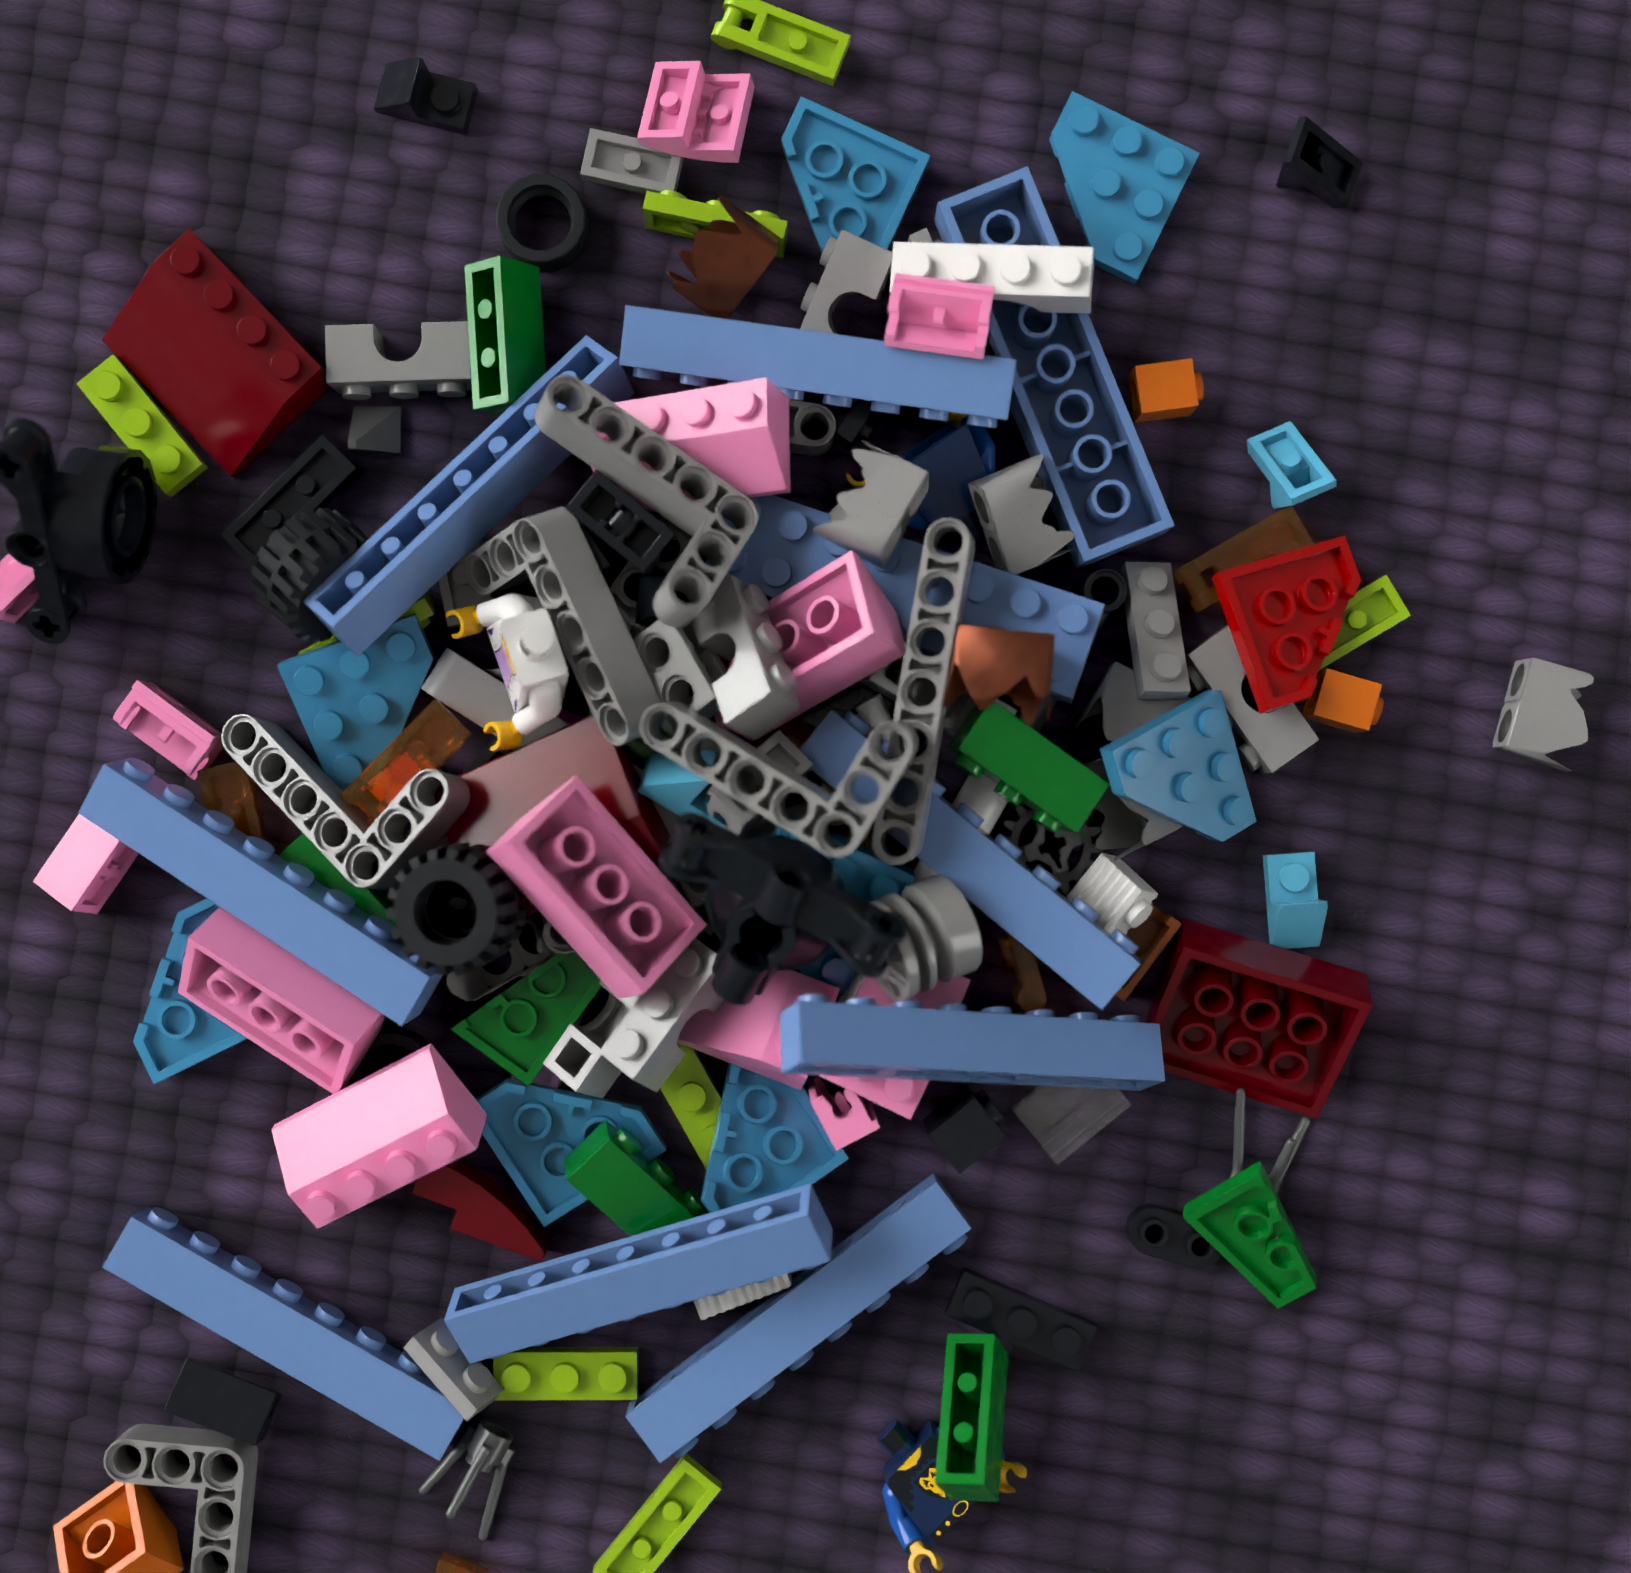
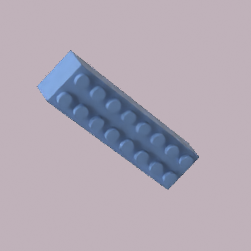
[934,166,1175,570]
[705,495,1105,704]

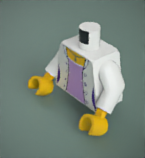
[445,594,569,751]

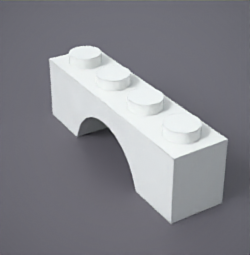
[890,242,1094,314]

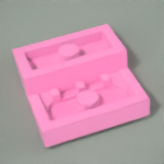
[637,61,755,163]

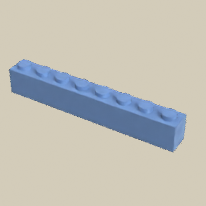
[619,305,1017,428]
[303,335,635,657]
[800,710,1141,1010]
[78,758,443,1026]
[780,994,1165,1091]
[625,1173,971,1463]
[444,1183,833,1364]
[102,1207,464,1461]

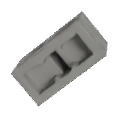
[633,620,727,729]

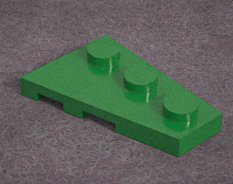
[451,952,602,1086]
[1183,1161,1316,1309]

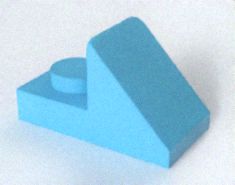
[1247,421,1337,509]
[638,750,728,828]
[1262,852,1328,949]

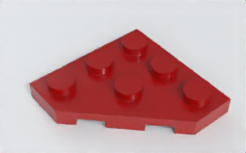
[1211,535,1361,714]

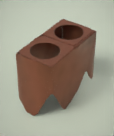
[666,195,780,319]
[943,624,1055,725]

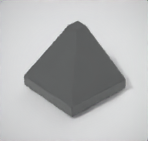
[348,406,402,455]

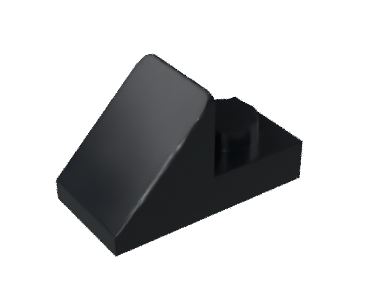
[374,57,478,136]
[1276,116,1363,208]

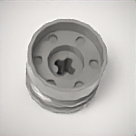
[865,874,983,1002]

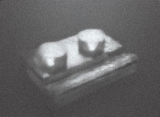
[1012,1086,1132,1165]

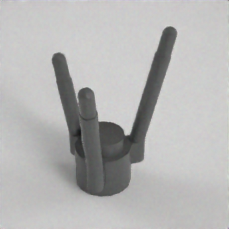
[1229,1088,1311,1194]
[419,1420,516,1541]

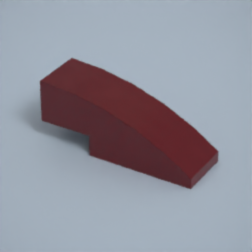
[412,1159,552,1262]

